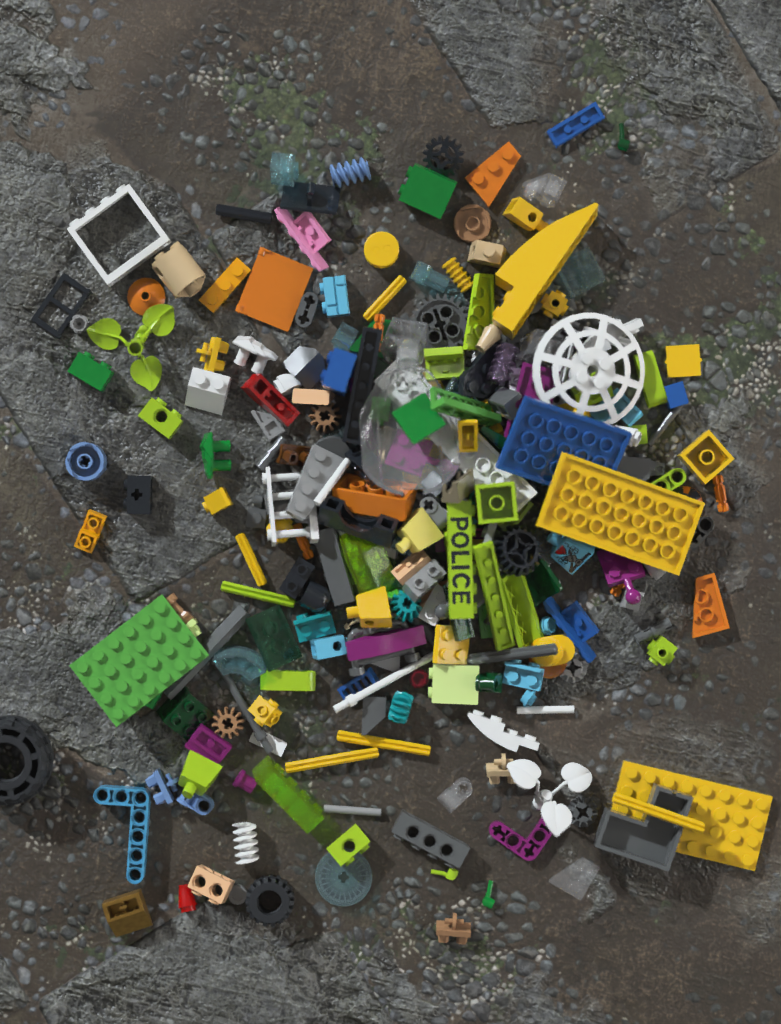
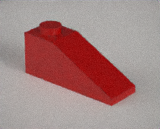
[241,373,300,427]

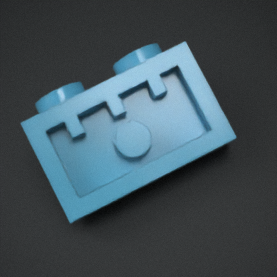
[502,659,545,691]

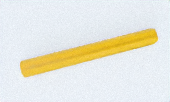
[337,730,431,756]
[285,747,379,773]
[612,792,705,833]

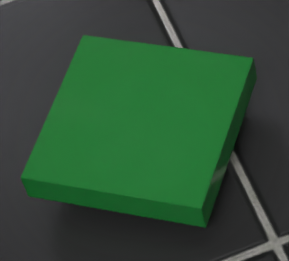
[391,392,446,446]

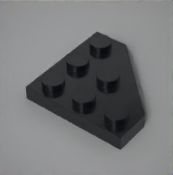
[458,342,509,399]

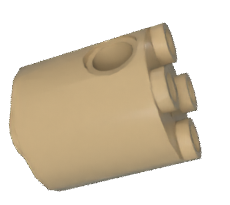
[152,241,206,299]

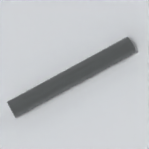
[648,405,684,447]

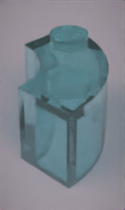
[212,646,269,681]

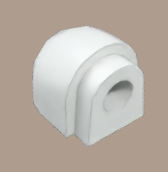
[273,374,302,396]

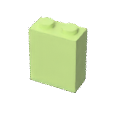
[428,663,479,705]

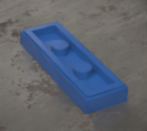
[546,102,605,148]

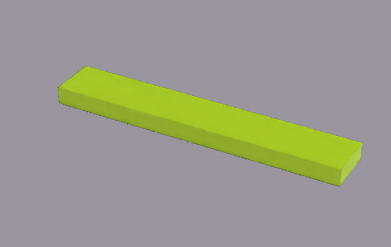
[473,540,515,652]

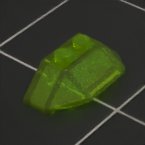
[339,533,395,594]

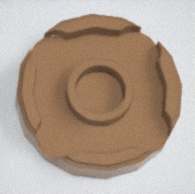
[454,204,491,243]

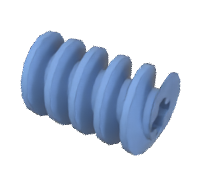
[329,157,371,188]

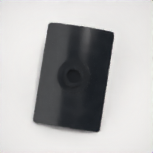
[280,181,341,215]

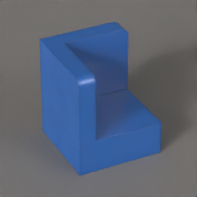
[664,381,689,409]

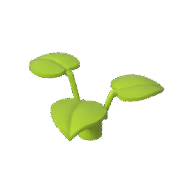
[86,304,175,391]

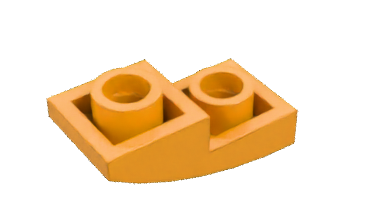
[74,509,107,554]

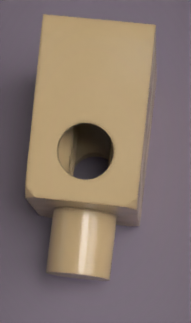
[467,240,507,268]

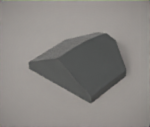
[281,346,326,389]

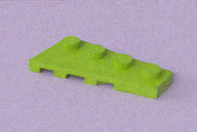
[463,273,495,351]

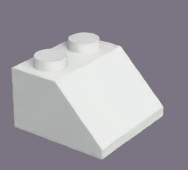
[185,367,232,415]

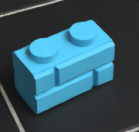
[319,275,350,318]

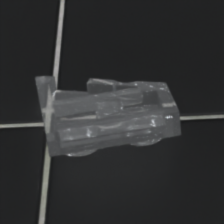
[549,857,600,900]

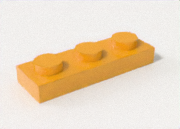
[199,258,251,314]

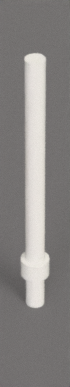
[333,652,433,713]

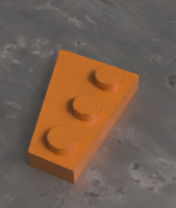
[464,141,521,208]
[692,573,730,638]

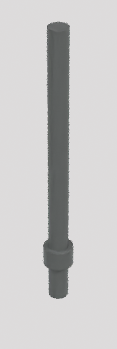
[211,653,274,754]

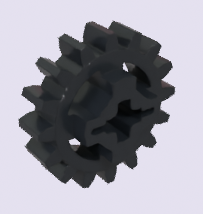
[423,135,465,177]

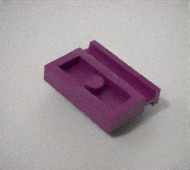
[184,723,232,764]

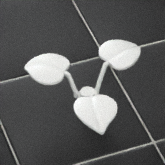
[506,759,592,837]

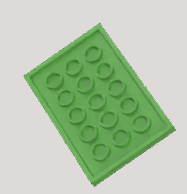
[69,594,210,727]

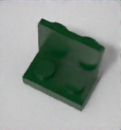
[156,686,214,741]

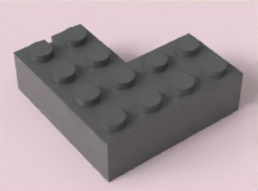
[593,783,693,872]

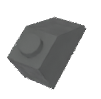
[361,695,390,735]

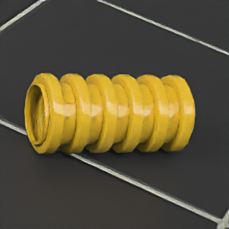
[442,257,473,293]

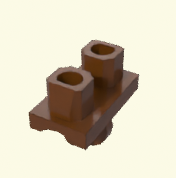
[276,444,311,466]

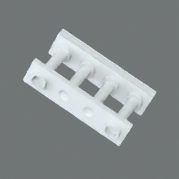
[262,467,319,546]

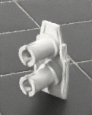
[232,336,278,374]

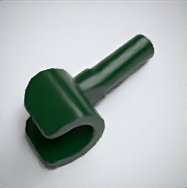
[617,123,630,151]

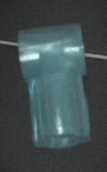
[410,261,451,293]

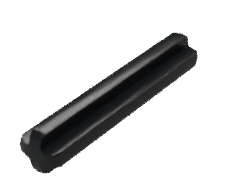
[215,204,272,224]

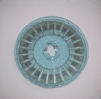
[315,848,372,906]

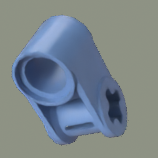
[176,793,214,815]

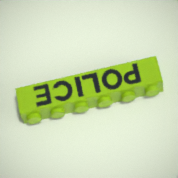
[446,501,477,619]

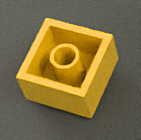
[677,430,734,485]

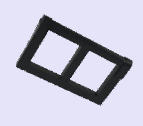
[31,272,92,339]

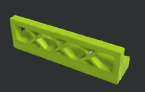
[501,573,544,648]

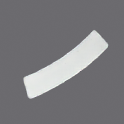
[249,731,287,757]

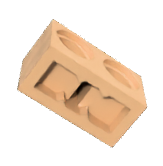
[187,864,235,905]

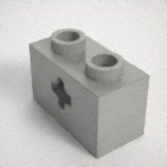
[402,559,446,603]

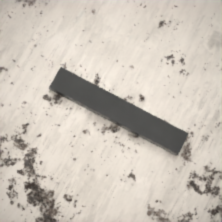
[163,604,250,700]

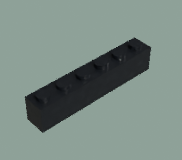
[342,326,383,445]

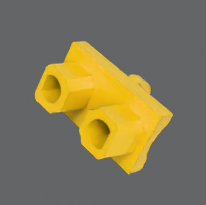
[196,337,229,372]

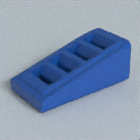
[337,667,380,700]

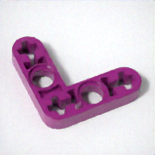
[489,817,552,861]

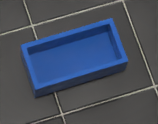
[320,348,357,397]

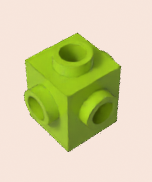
[646,635,678,666]

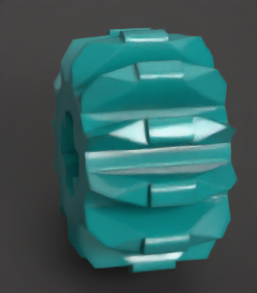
[389,590,422,623]
[388,691,413,724]

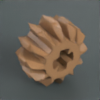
[309,402,341,433]
[212,706,245,739]

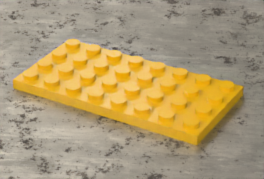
[536,452,705,576]
[611,760,773,871]

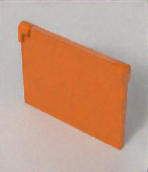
[235,247,314,332]

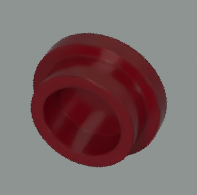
[409,669,428,688]

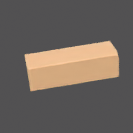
[292,388,335,405]

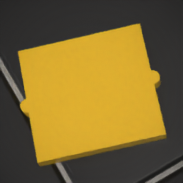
[664,344,702,378]

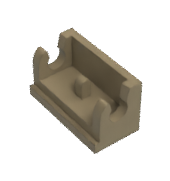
[441,469,475,503]

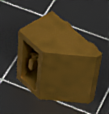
[102,888,153,937]

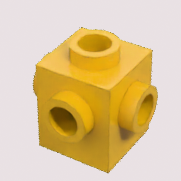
[540,290,569,319]
[248,695,283,727]

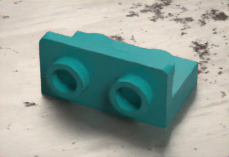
[293,609,336,643]

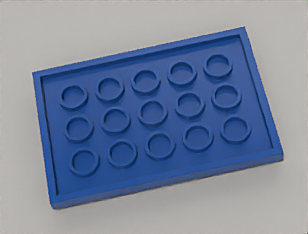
[495,395,632,486]

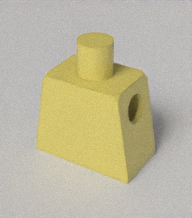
[395,507,444,553]

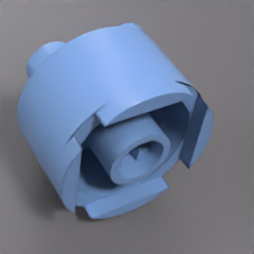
[65,442,107,481]

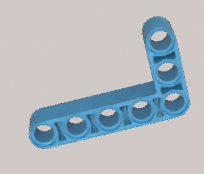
[93,785,151,884]

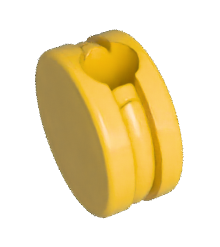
[364,231,399,269]

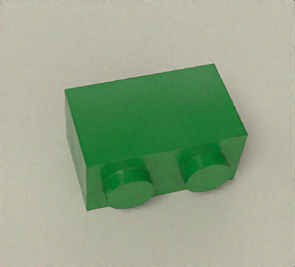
[67,351,114,392]

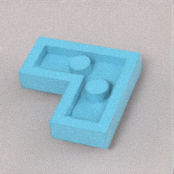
[590,387,643,427]

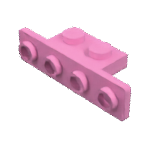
[274,207,331,272]

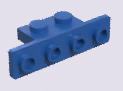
[543,596,600,663]

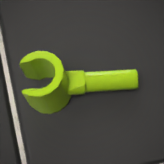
[431,867,459,880]

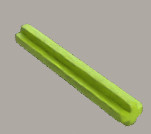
[221,581,296,608]

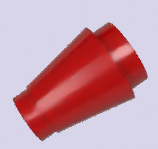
[178,884,197,913]

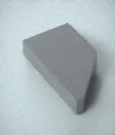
[250,410,286,442]

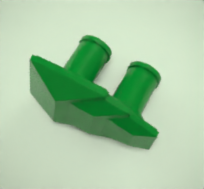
[200,432,231,479]

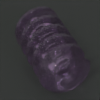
[486,342,521,386]

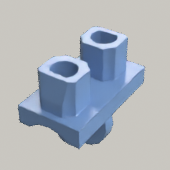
[145,768,179,805]

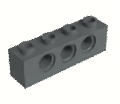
[391,809,470,869]

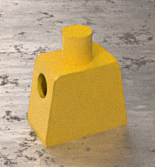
[502,197,549,232]
[346,586,392,628]

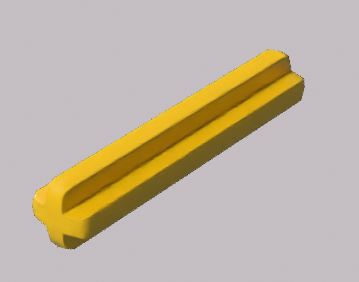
[363,275,407,322]
[235,533,267,587]

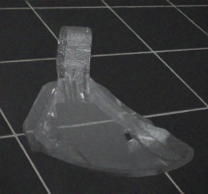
[359,344,460,496]

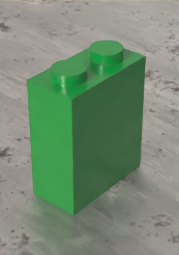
[398,163,458,219]

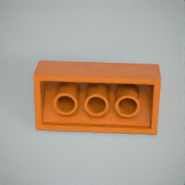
[332,473,418,522]

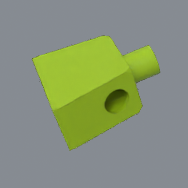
[178,750,223,799]

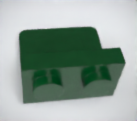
[525,558,563,607]

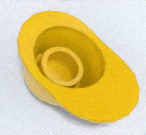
[531,635,575,667]

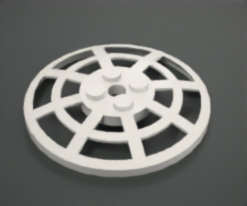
[532,313,645,425]

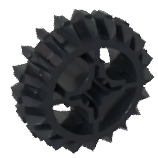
[493,524,543,577]

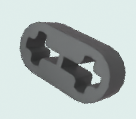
[295,292,318,328]

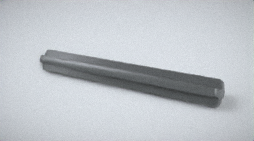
[467,643,558,665]

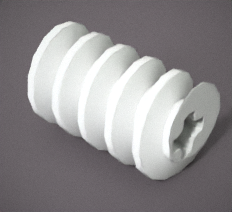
[232,822,259,864]

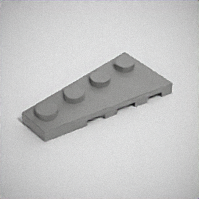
[285,444,344,521]

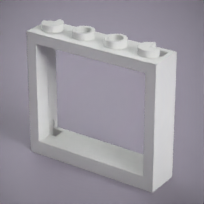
[67,184,172,287]

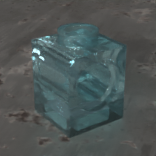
[331,322,359,352]

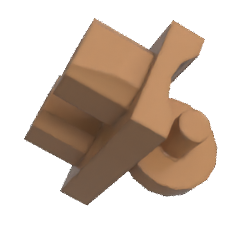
[436,913,471,945]

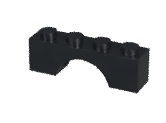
[318,495,399,549]

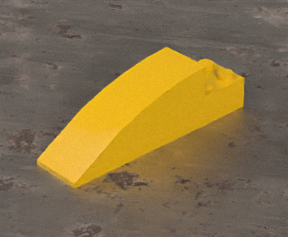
[492,203,599,340]

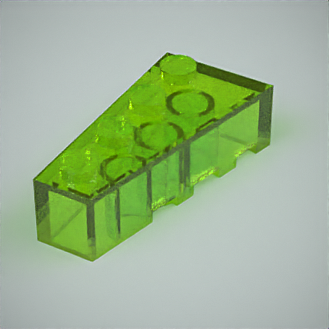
[252,755,324,834]

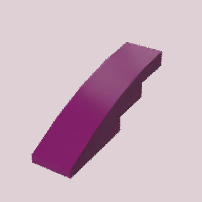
[345,624,427,661]

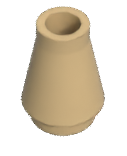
[475,324,502,353]

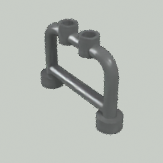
[347,618,421,677]

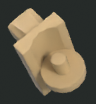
[486,753,516,784]

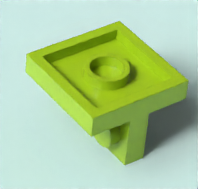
[424,346,465,381]

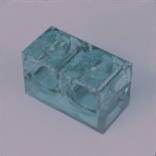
[270,152,299,187]

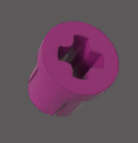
[232,769,258,794]

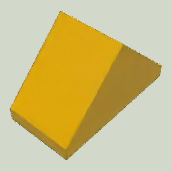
[457,420,478,453]

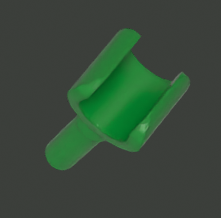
[482,880,495,909]

